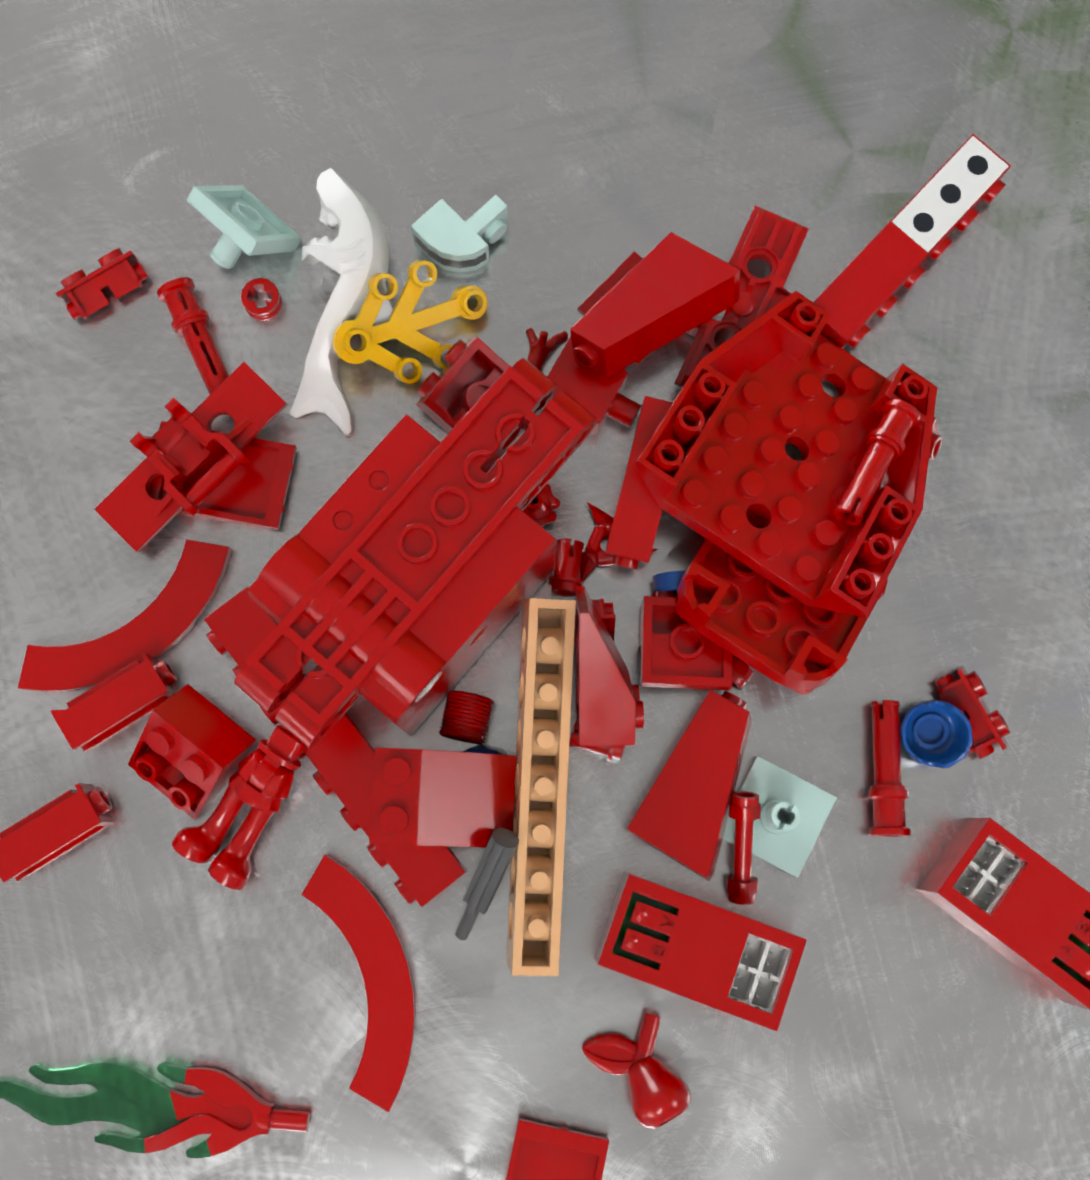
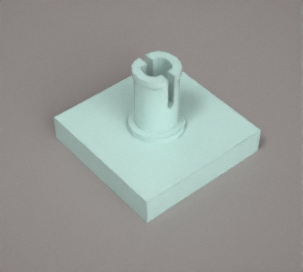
[186,185,302,268]
[723,756,837,878]

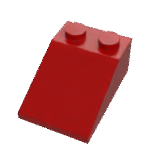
[575,586,644,746]
[369,747,516,848]

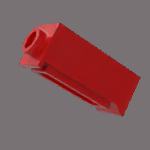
[50,653,177,752]
[0,783,114,883]

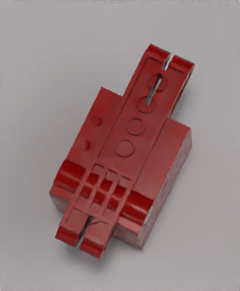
[234,358,598,749]

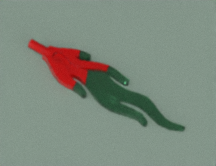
[0,1061,310,1158]

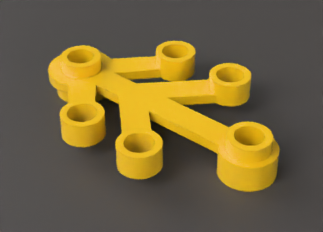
[333,260,488,384]

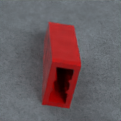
[570,232,740,378]
[605,396,673,570]
[627,690,752,882]

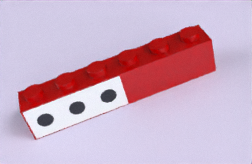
[814,134,1011,349]

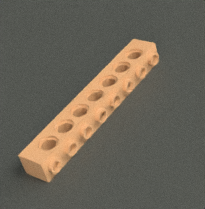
[506,598,576,976]

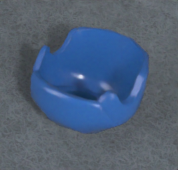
[900,700,973,769]

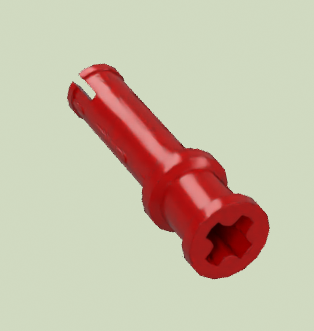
[157,277,229,395]
[834,399,921,526]
[868,700,911,837]

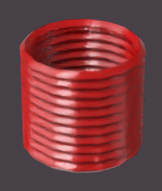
[438,690,494,744]

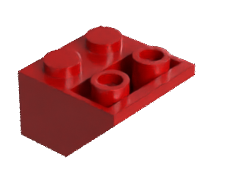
[128,684,256,820]

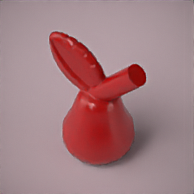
[582,1013,691,1129]

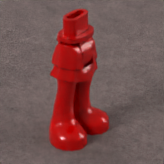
[172,725,306,890]

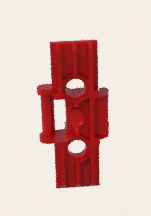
[674,206,809,387]
[94,362,288,553]

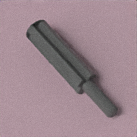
[455,828,519,940]

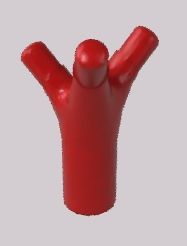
[526,328,568,371]

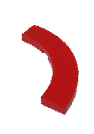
[18,539,232,692]
[301,854,415,1112]

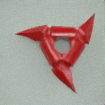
[580,502,658,582]

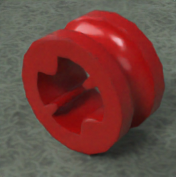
[241,278,283,322]

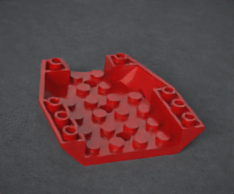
[635,291,937,617]

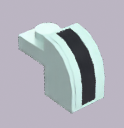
[411,195,508,273]

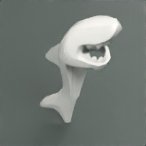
[290,168,395,436]

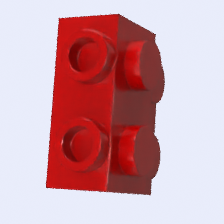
[415,337,509,433]
[640,591,732,691]

